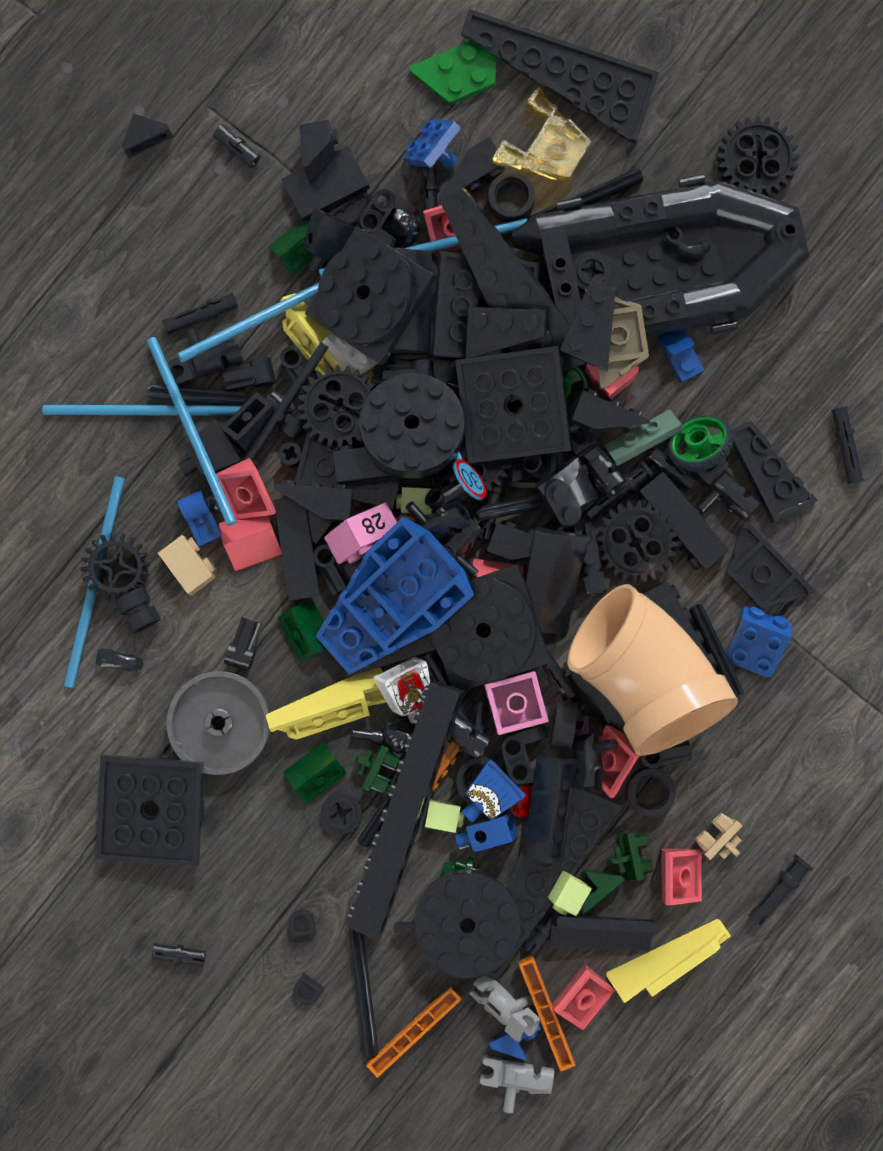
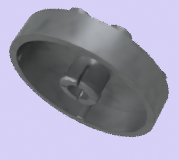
[167,671,271,775]

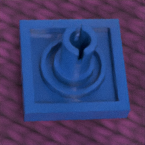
[403,119,461,169]

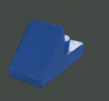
[657,330,704,383]
[489,1024,541,1060]

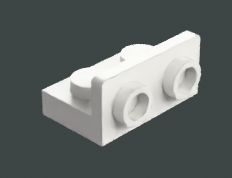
[322,333,377,378]

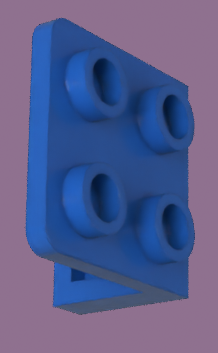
[726,605,792,677]

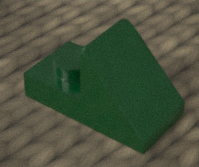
[581,869,625,913]

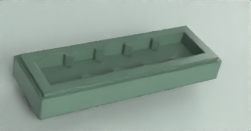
[604,409,683,466]

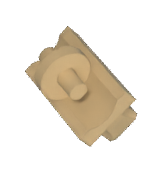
[695,813,742,860]

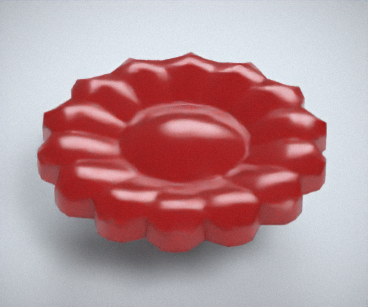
[508,783,533,819]

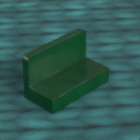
[269,219,313,275]
[278,600,326,662]
[284,742,347,804]

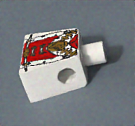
[374,657,430,723]

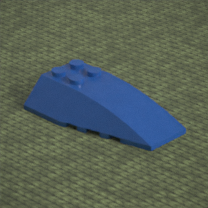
[316,517,474,675]

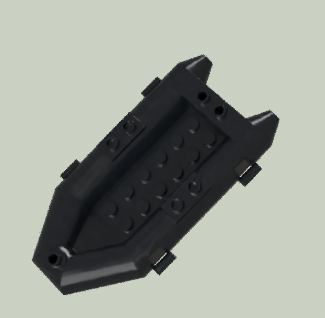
[511,174,809,337]

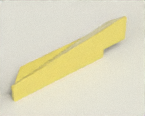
[281,293,374,397]
[266,667,386,740]
[606,919,731,1003]

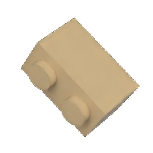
[158,535,216,595]

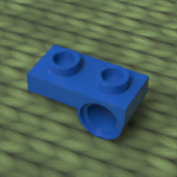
[178,490,222,547]

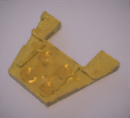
[491,87,591,182]

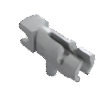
[470,975,540,1042]
[480,1055,554,1113]

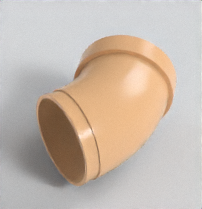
[568,584,738,756]

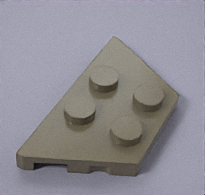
[585,289,649,389]

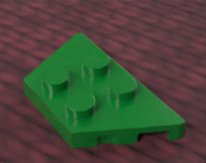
[409,41,496,106]

